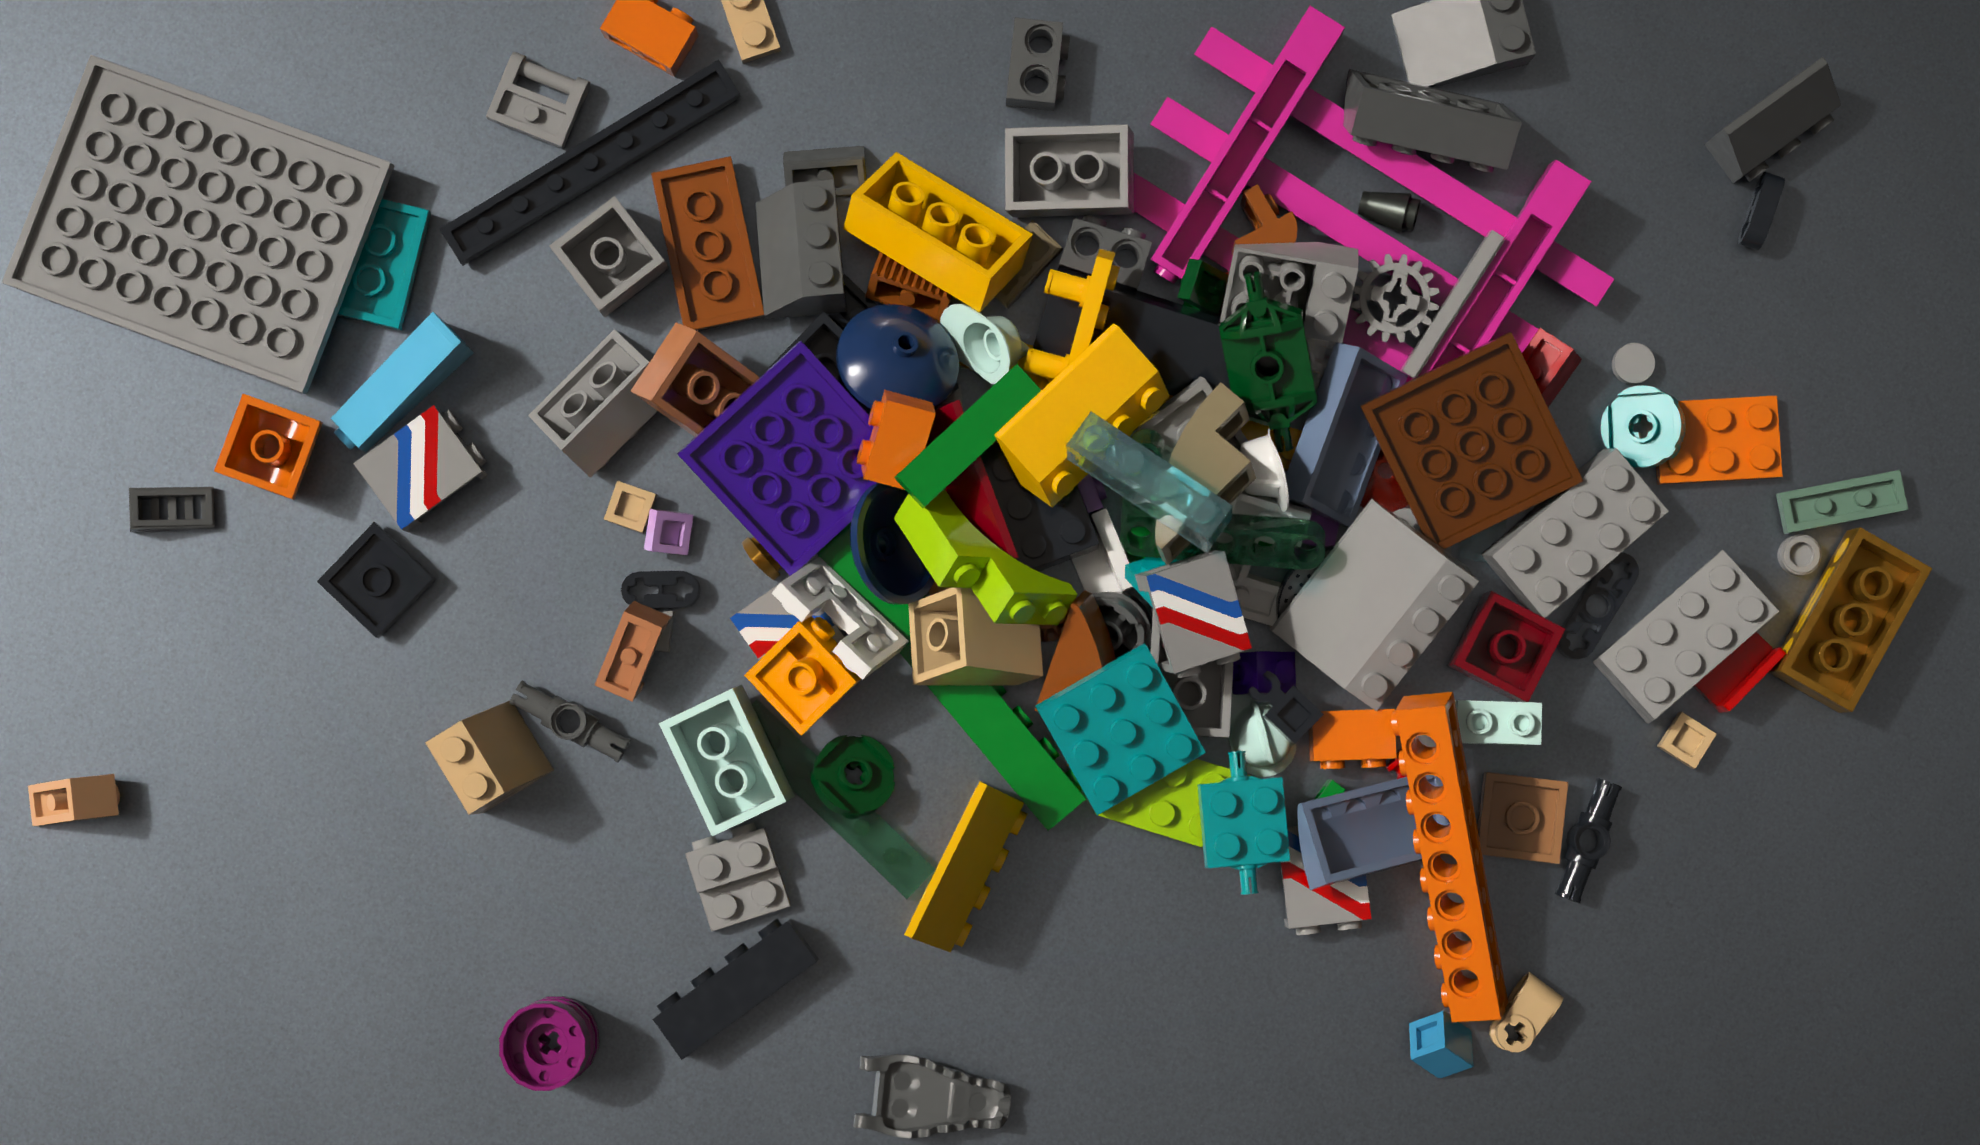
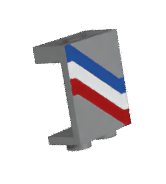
[353,405,488,533]
[1135,550,1252,678]
[730,584,845,660]
[1280,826,1371,935]

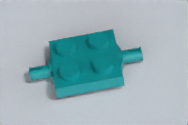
[1197,751,1290,895]

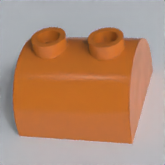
[214,394,323,500]

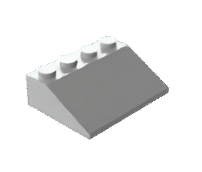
[1270,499,1479,711]

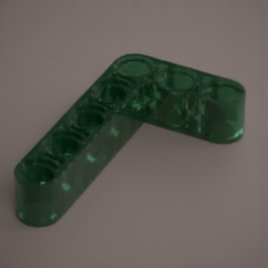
[1120,429,1326,570]

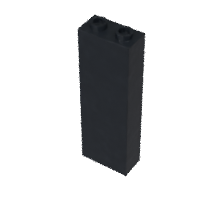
[1033,266,1280,396]

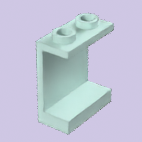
[1455,700,1542,745]

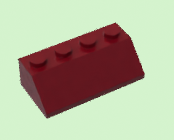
[925,400,1018,560]

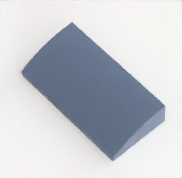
[1285,342,1408,527]
[1297,775,1450,890]

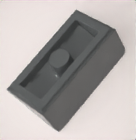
[783,146,867,196]

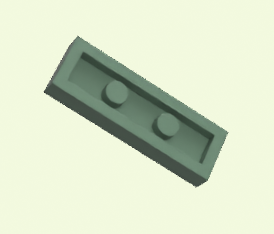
[1776,470,1908,534]

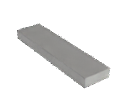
[1400,230,1505,378]

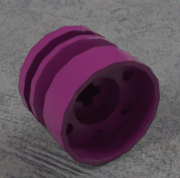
[499,996,599,1091]

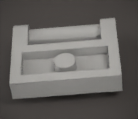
[486,52,590,149]

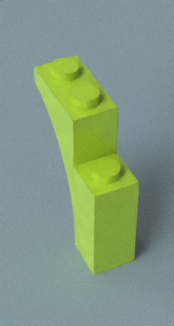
[894,489,1078,625]

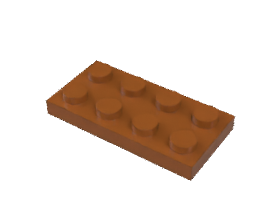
[651,156,764,331]

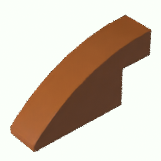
[1034,590,1116,766]

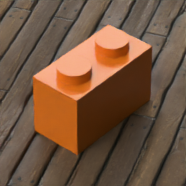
[600,0,699,77]
[857,390,936,490]
[1308,709,1397,769]

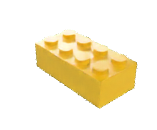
[843,152,1033,312]

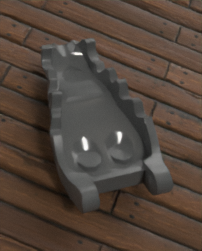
[853,1054,1011,1138]

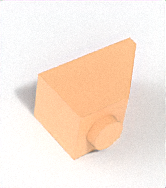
[28,774,120,826]

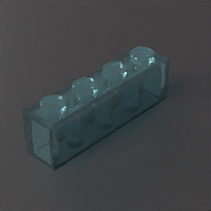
[1066,411,1233,553]

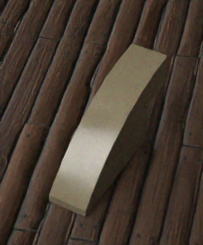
[1155,382,1256,565]

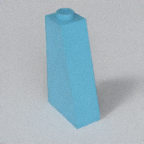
[331,312,474,452]

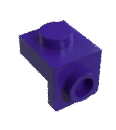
[1232,651,1296,695]

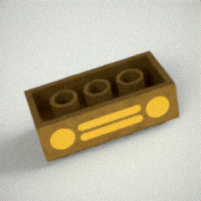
[1768,527,1932,713]

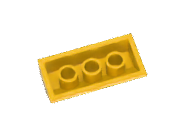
[994,323,1170,508]

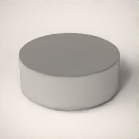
[1612,343,1655,385]
[1777,534,1822,576]

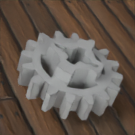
[1350,254,1439,343]

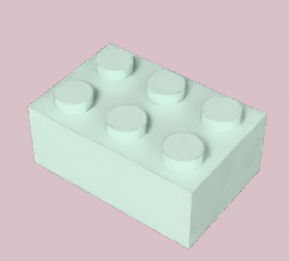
[659,685,795,836]

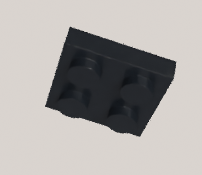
[317,522,436,639]

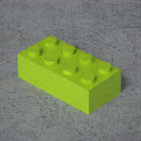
[1094,759,1261,848]

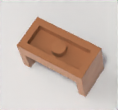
[595,601,671,702]

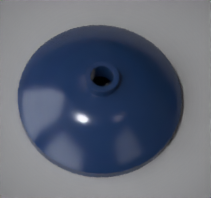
[836,304,959,409]
[850,483,934,605]

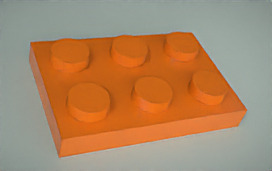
[1656,396,1783,485]

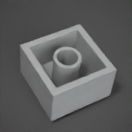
[549,196,669,317]

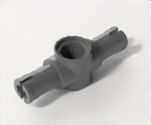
[509,680,631,763]

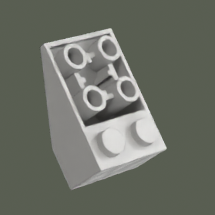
[1220,242,1358,343]

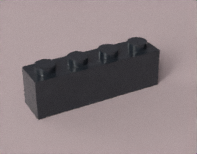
[653,918,819,1060]

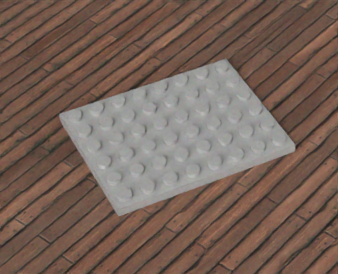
[2,55,395,395]

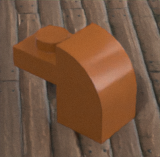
[1232,184,1297,255]

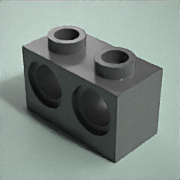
[1006,17,1070,111]
[1059,215,1152,290]

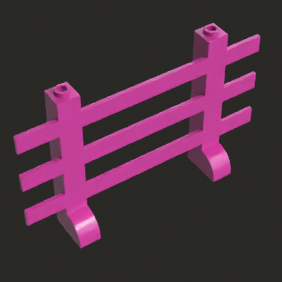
[1134,6,1614,383]

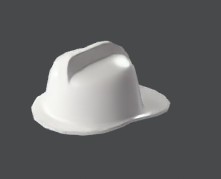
[1240,429,1289,512]

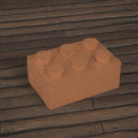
[631,322,760,437]

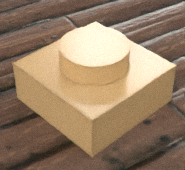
[604,481,658,534]
[1657,712,1717,769]

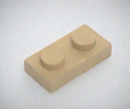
[721,0,781,64]

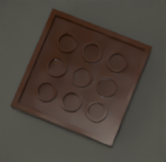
[1360,332,1583,549]

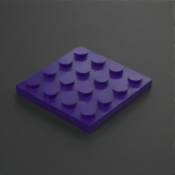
[677,341,877,576]

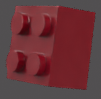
[1447,591,1565,702]

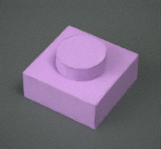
[644,509,694,555]

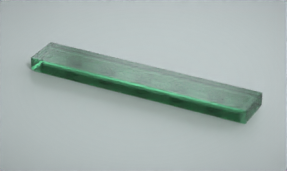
[752,699,936,899]

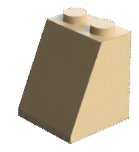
[908,588,1043,685]
[425,701,554,815]

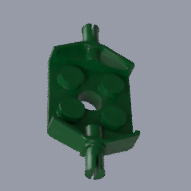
[1219,272,1318,452]

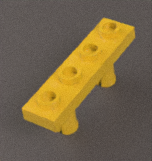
[1023,249,1120,379]

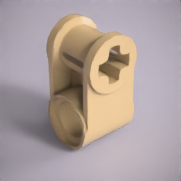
[1489,972,1564,1052]

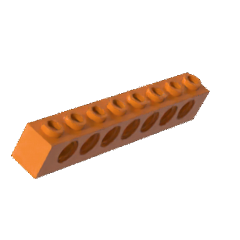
[1391,692,1508,1022]

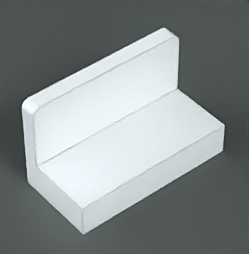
[1071,508,1134,594]

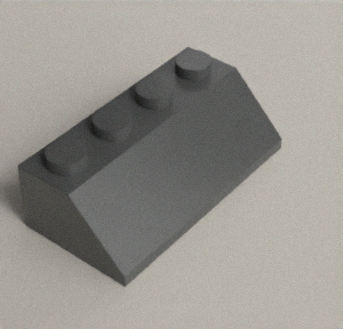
[1343,69,1522,172]

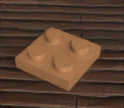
[1478,772,1568,864]

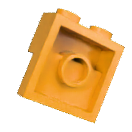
[744,616,861,736]

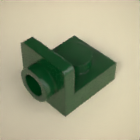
[1177,258,1229,315]

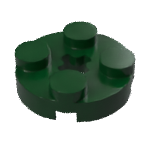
[810,735,895,820]

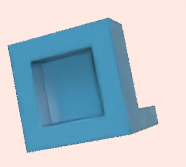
[1409,1011,1474,1078]

